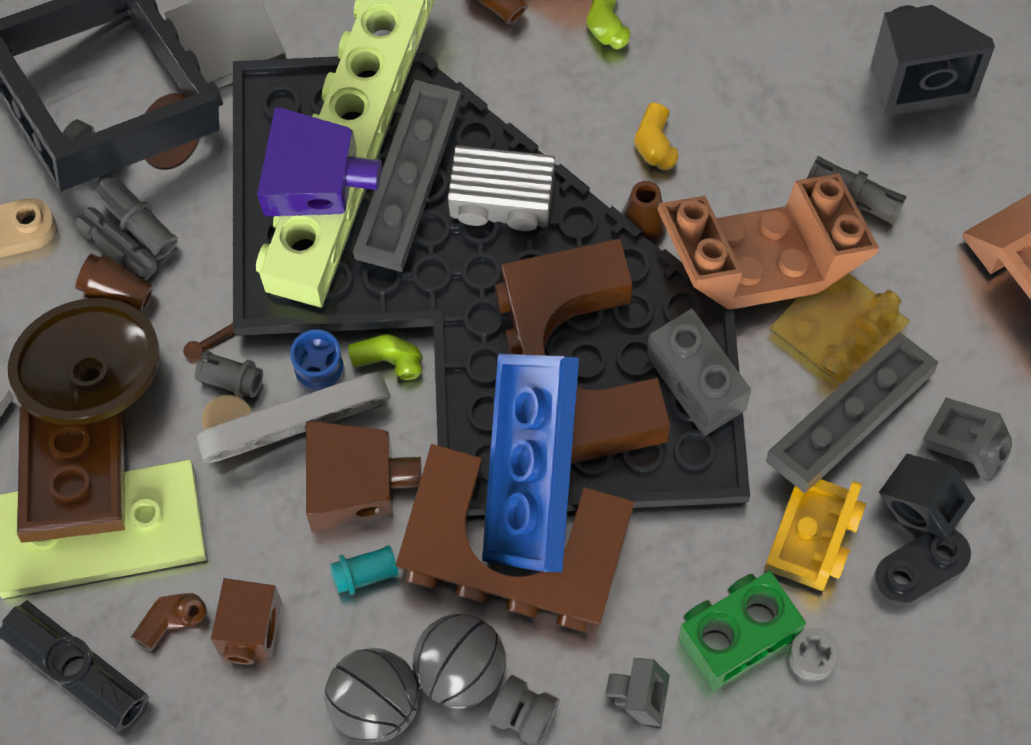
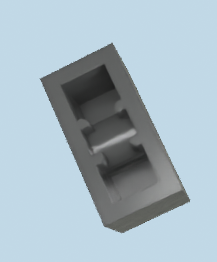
[647,309,751,436]

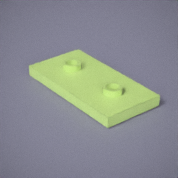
[0,460,207,599]

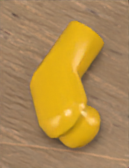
[634,102,679,171]

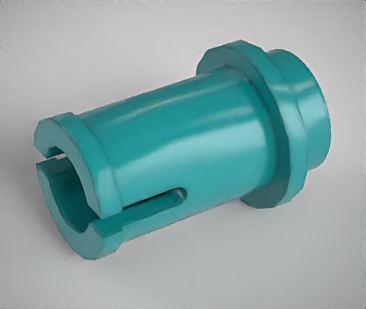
[330,545,399,596]

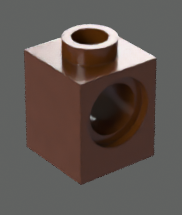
[211,578,281,665]

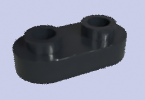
[873,529,971,609]

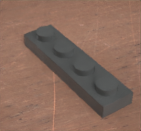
[353,79,462,272]
[766,332,938,493]

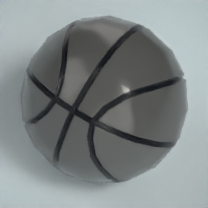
[412,614,506,709]
[325,648,420,743]

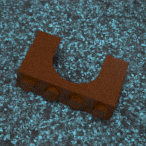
[494,239,670,464]
[395,444,634,633]

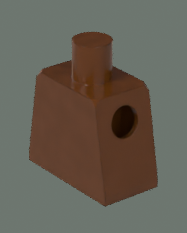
[306,421,422,531]

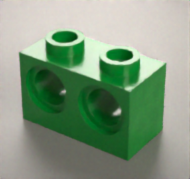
[679,570,806,691]

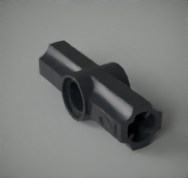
[0,600,149,733]

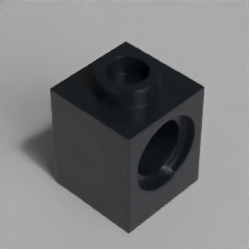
[879,453,975,539]

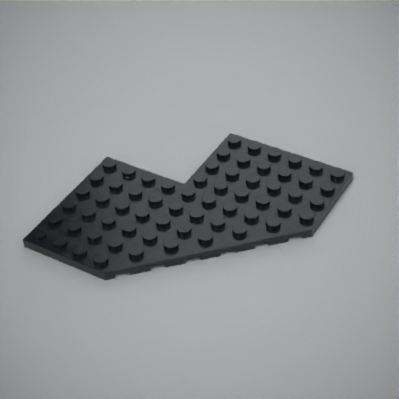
[233,52,750,516]

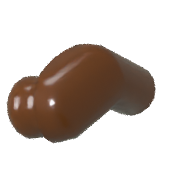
[131,593,206,651]

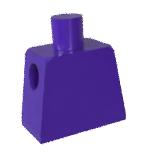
[257,107,382,217]

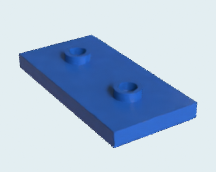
[482,354,579,573]

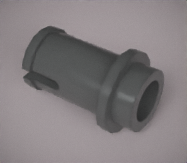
[195,351,263,399]

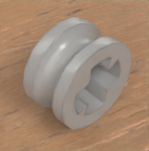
[789,628,839,681]

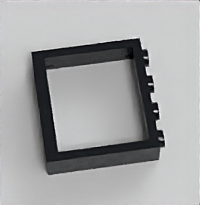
[0,0,223,192]

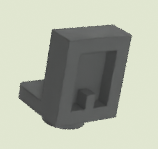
[923,397,1012,480]

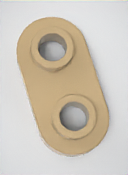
[0,198,57,258]

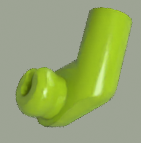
[586,0,631,49]
[348,334,423,380]

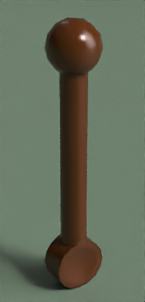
[183,323,234,361]

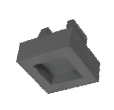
[605,658,670,726]

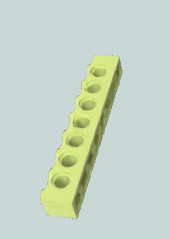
[256,0,435,308]

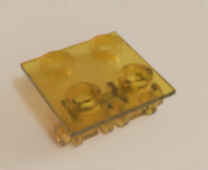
[769,273,910,385]

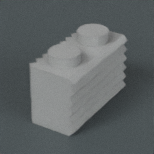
[448,145,555,231]

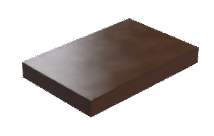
[17,406,125,543]

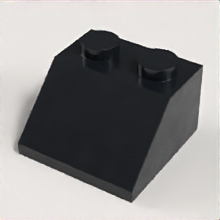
[871,5,995,111]

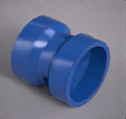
[290,329,345,393]

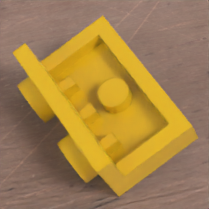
[764,479,867,592]

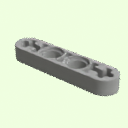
[195,372,391,463]

